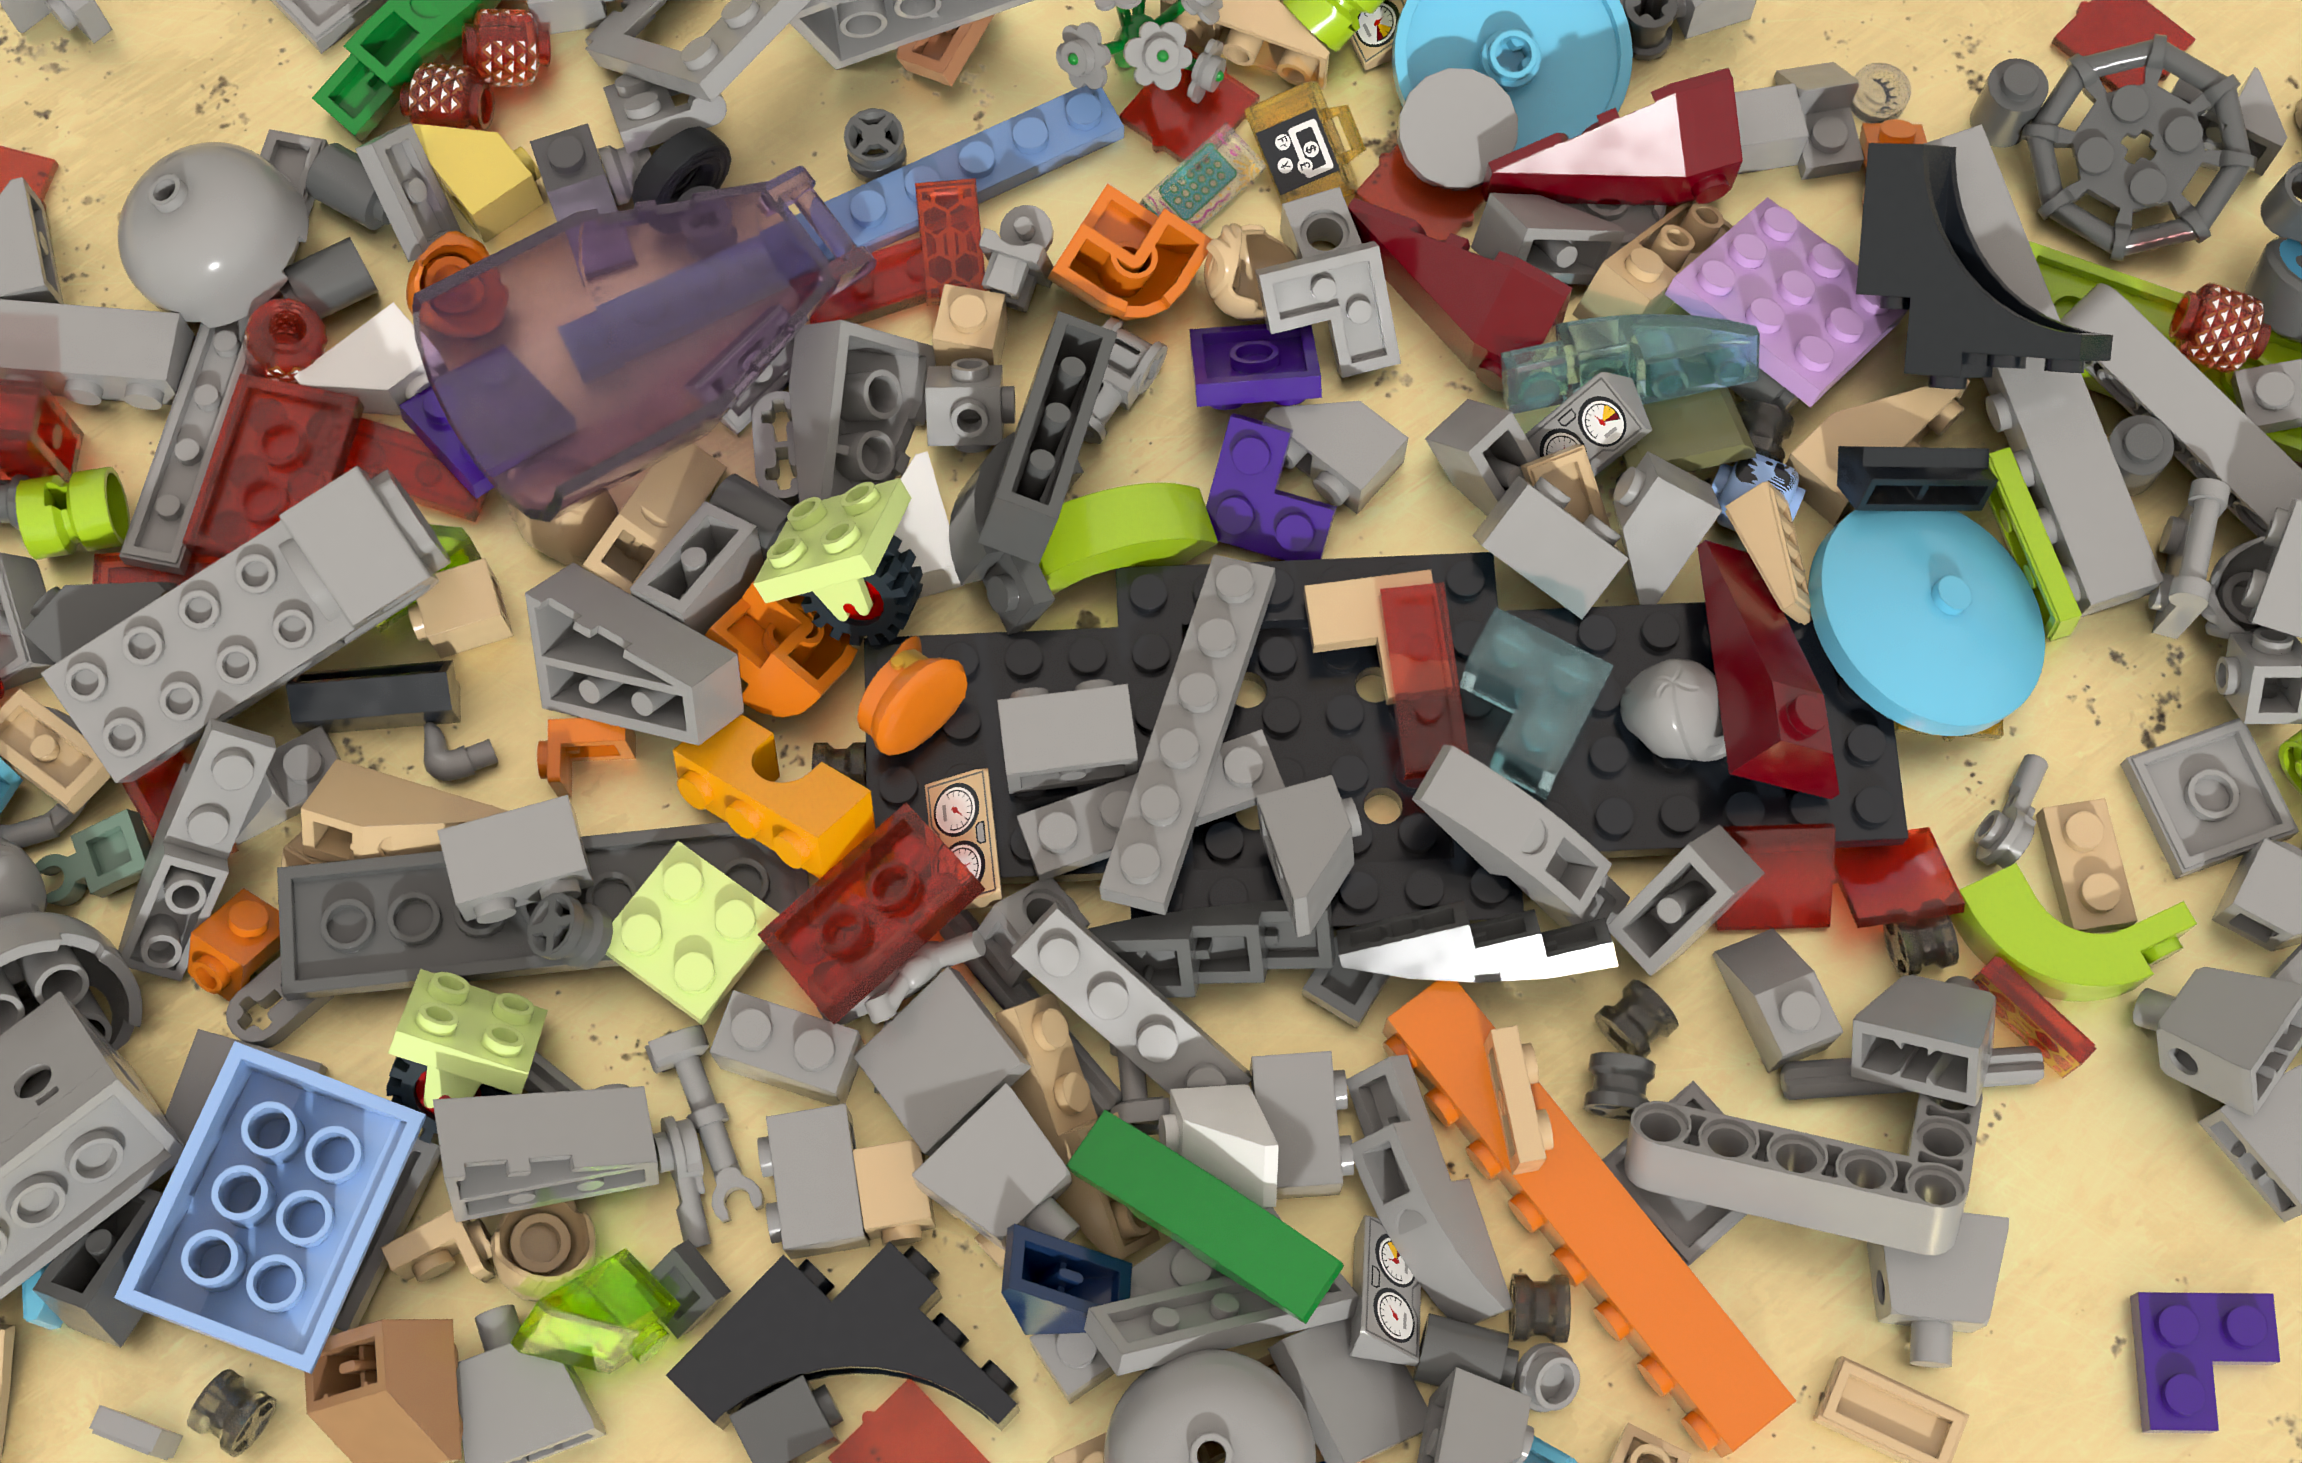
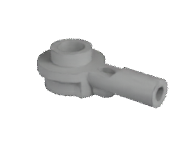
[1974,754,2048,869]
[653,1116,711,1248]

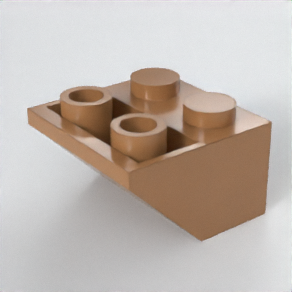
[305,1319,463,1463]

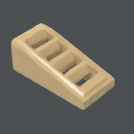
[1725,481,1812,625]

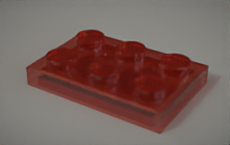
[182,373,365,558]
[757,803,985,1025]

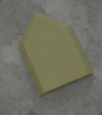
[1616,342,1756,472]

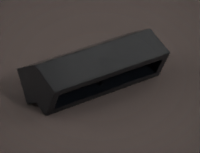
[1837,446,1999,511]
[286,660,461,735]

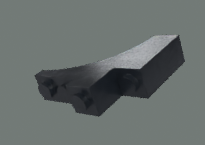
[1856,143,2113,389]
[666,1241,1020,1431]

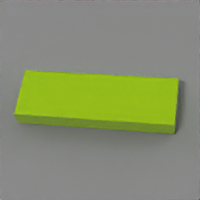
[1988,447,2082,642]

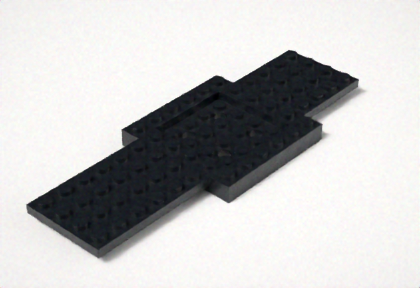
[864,552,1908,938]

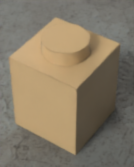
[932,284,1008,366]
[408,558,514,658]
[853,1139,936,1246]

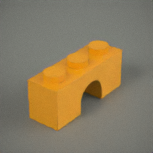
[673,714,876,881]

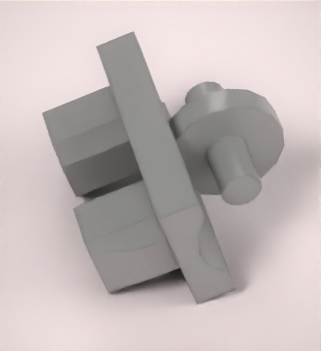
[979,205,1054,313]

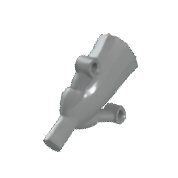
[813,930,986,1026]

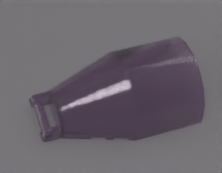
[412,166,877,522]

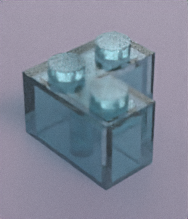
[1460,607,1614,799]

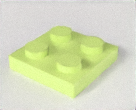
[606,841,784,1025]

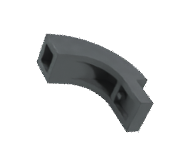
[949,432,1084,635]

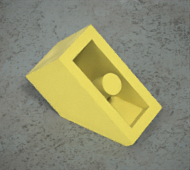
[412,124,544,243]

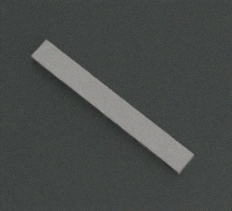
[119,129,329,577]

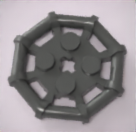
[2021,34,2257,261]

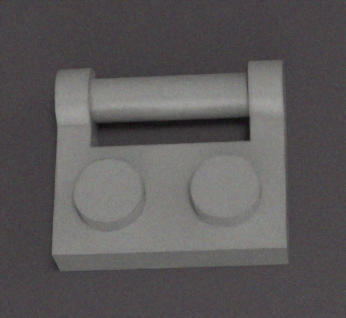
[603,50,727,154]
[2148,478,2231,639]

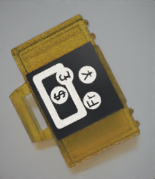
[1244,81,1366,204]

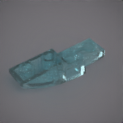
[1501,314,1760,414]

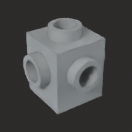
[925,358,1016,453]
[2215,627,2302,724]

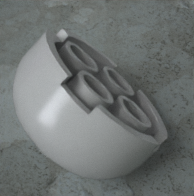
[118,142,309,328]
[0,911,142,1050]
[1104,1349,1316,1463]

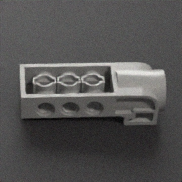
[41,466,451,783]

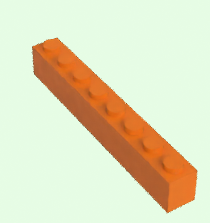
[1382,980,1796,1458]

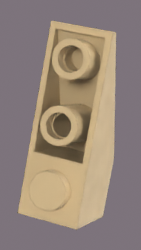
[1160,0,1330,90]
[1572,201,1733,352]
[1785,379,1970,526]
[581,431,727,594]
[301,759,507,862]

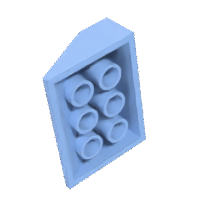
[114,1041,427,1374]

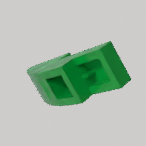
[312,0,502,142]

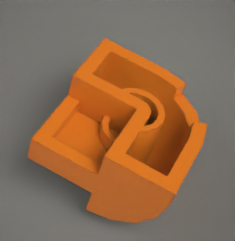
[1047,183,1212,321]
[705,580,858,717]

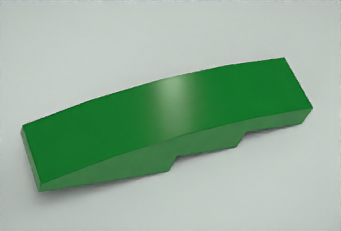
[1066,1110,1344,1324]

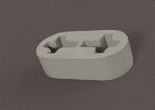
[752,391,799,507]
[226,956,334,1048]

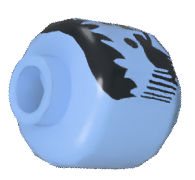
[1712,453,1806,531]

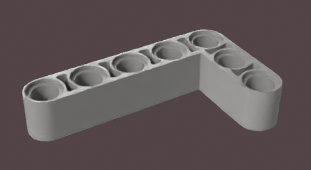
[1624,1092,1983,1256]

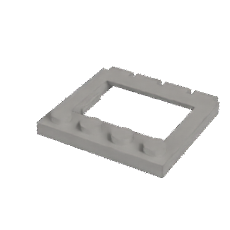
[585,0,811,102]

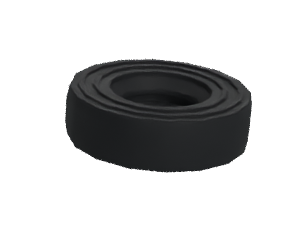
[632,126,732,229]

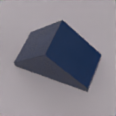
[1001,1223,1132,1335]

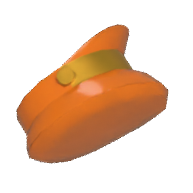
[857,636,968,756]

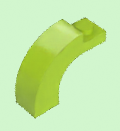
[1039,483,1218,595]
[1943,863,2197,1002]

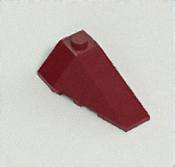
[1481,67,1743,206]
[1348,198,1573,398]
[1697,540,1840,799]

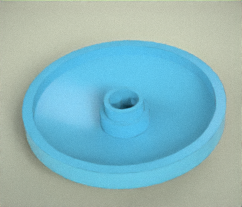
[1392,0,1633,151]
[1808,510,2045,736]

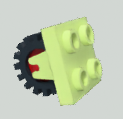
[753,478,923,646]
[386,969,548,1144]

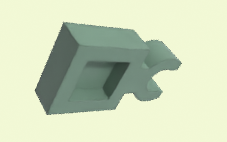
[35,809,151,906]

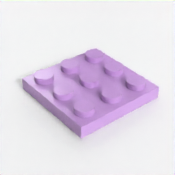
[1665,197,1908,408]

